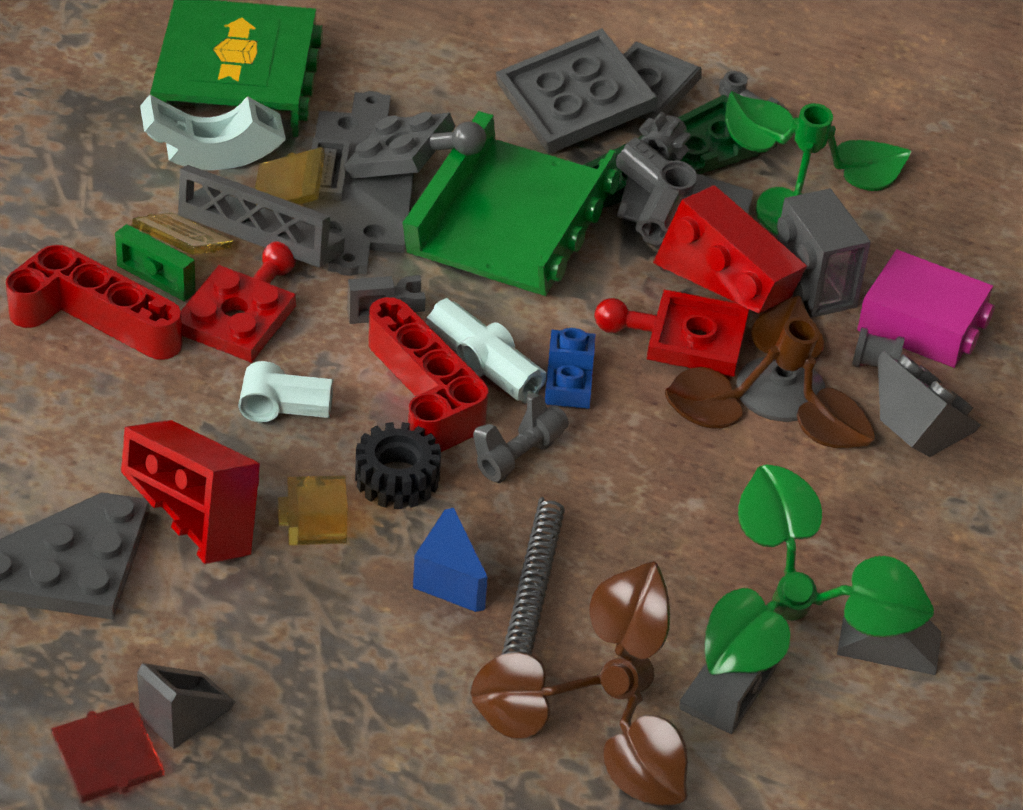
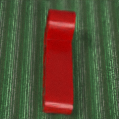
[6,245,182,360]
[369,297,488,452]

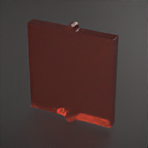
[51,702,165,803]

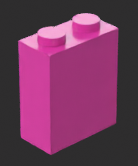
[857,249,995,368]

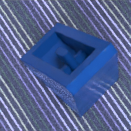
[413,508,488,612]

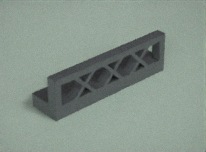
[178,165,345,268]

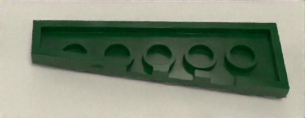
[584,94,778,208]

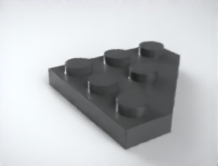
[0,492,150,620]

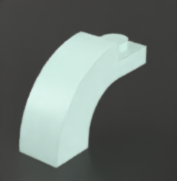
[140,95,286,170]

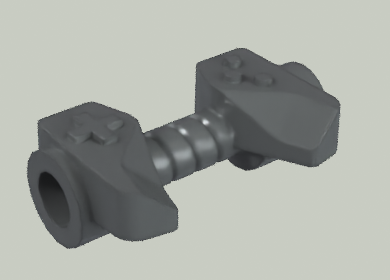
[473,391,569,483]

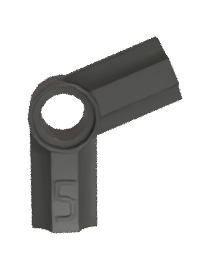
[616,137,697,246]

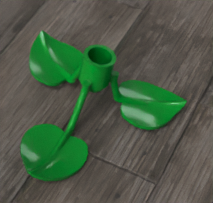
[725,91,911,237]
[704,464,934,675]

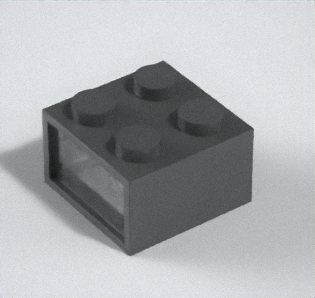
[777,188,871,318]

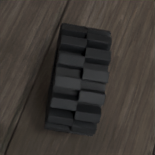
[355,422,441,509]

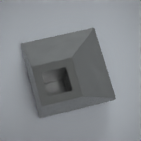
[878,351,981,457]

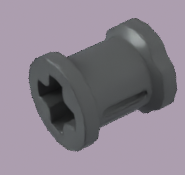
[852,327,905,367]

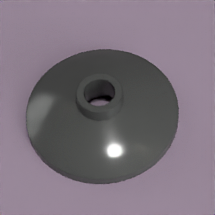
[736,356,826,422]

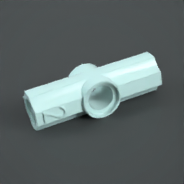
[426,298,547,404]

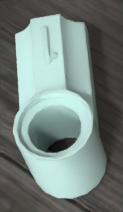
[238,361,334,423]

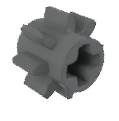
[639,112,691,161]

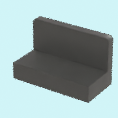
[679,664,777,735]

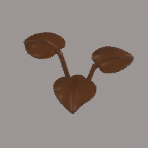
[665,296,875,448]
[470,561,688,805]

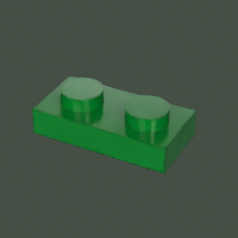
[115,224,196,302]

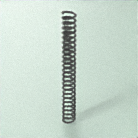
[502,497,565,655]

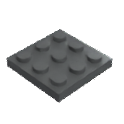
[496,28,658,154]

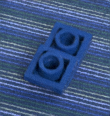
[545,328,596,409]

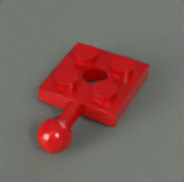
[181,241,297,363]
[594,289,749,377]

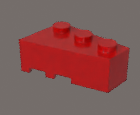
[653,185,807,314]
[121,420,260,564]

